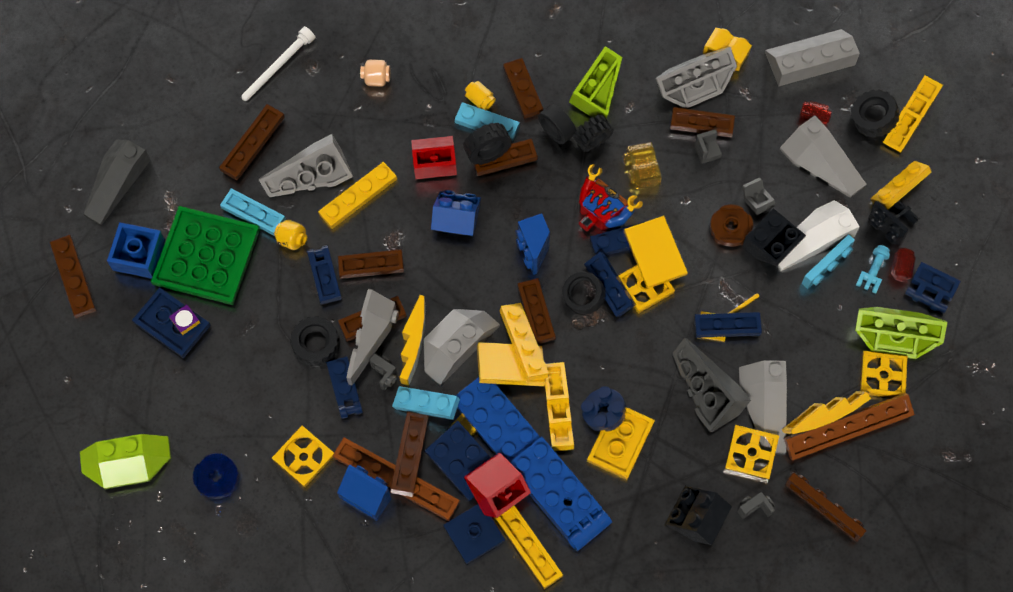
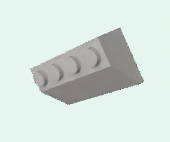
[765,29,860,86]

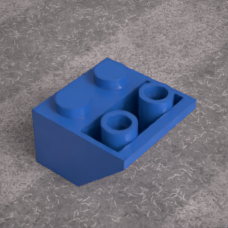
[431,190,481,236]
[515,213,550,275]
[337,465,392,521]

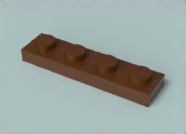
[219,104,285,181]
[50,235,96,318]
[390,411,429,497]
[785,473,867,542]

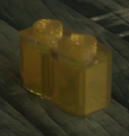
[624,142,661,190]

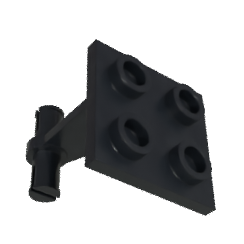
[868,200,920,247]

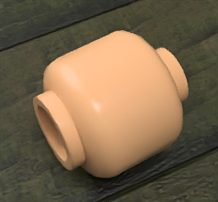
[360,59,390,87]

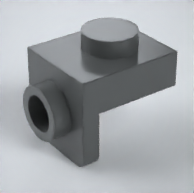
[742,178,776,215]
[369,353,397,391]
[737,492,775,519]

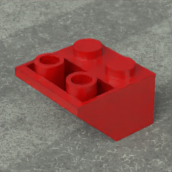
[411,136,457,179]
[464,453,531,518]

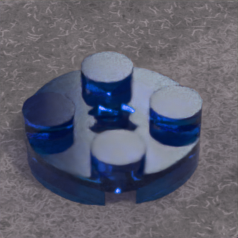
[193,453,239,499]

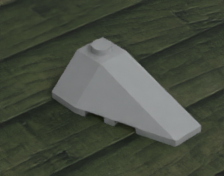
[780,116,867,198]
[259,134,353,197]
[346,289,399,385]
[738,360,787,454]

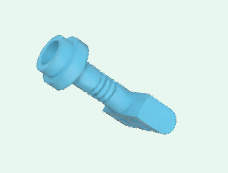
[856,245,890,294]

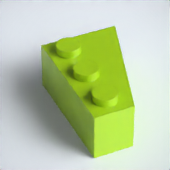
[569,46,622,118]

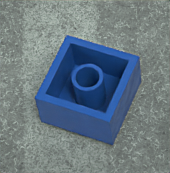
[107,222,166,279]

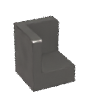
[694,130,722,164]

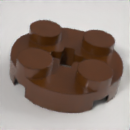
[710,204,753,247]

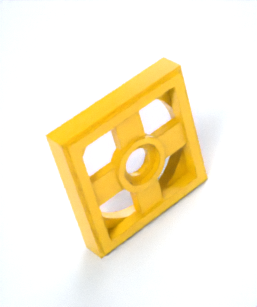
[618,265,675,314]
[860,351,908,398]
[725,425,779,479]
[272,426,334,488]

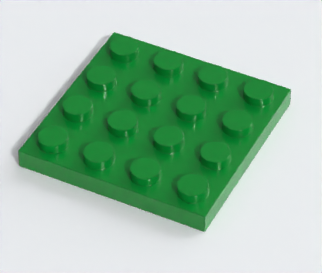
[151,206,260,305]

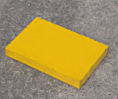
[624,216,688,289]
[477,342,546,386]
[587,407,655,480]

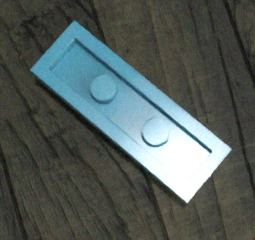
[455,102,520,143]
[220,188,286,236]
[802,234,855,289]
[392,386,460,420]

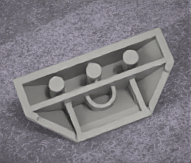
[655,47,737,109]
[424,309,500,386]

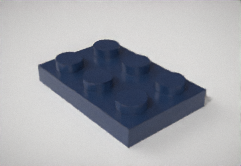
[132,287,211,359]
[424,421,491,501]

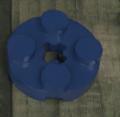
[581,386,627,432]

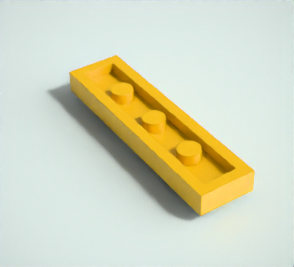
[318,162,397,229]
[500,303,549,382]
[494,505,563,589]

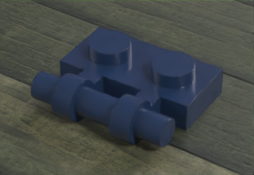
[905,262,961,313]

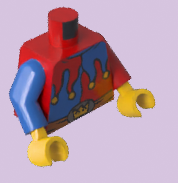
[579,164,643,231]

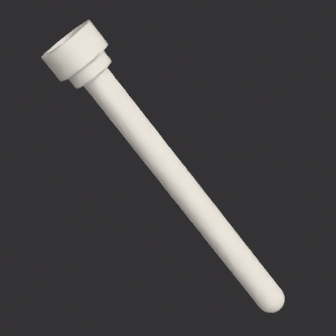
[242,26,316,101]

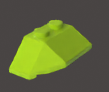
[855,307,948,359]
[80,434,171,489]

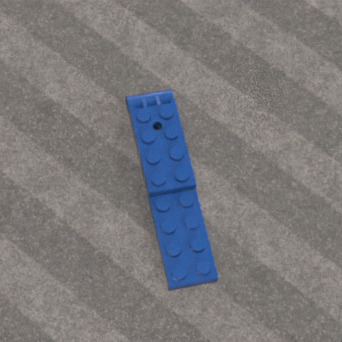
[455,377,612,552]

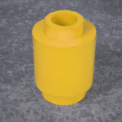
[465,81,496,111]

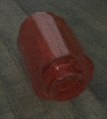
[800,100,832,124]
[891,248,916,282]

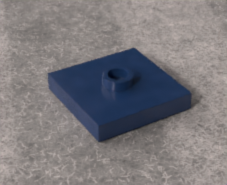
[443,504,505,565]

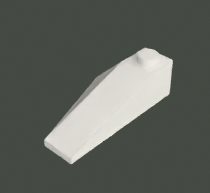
[778,200,860,271]

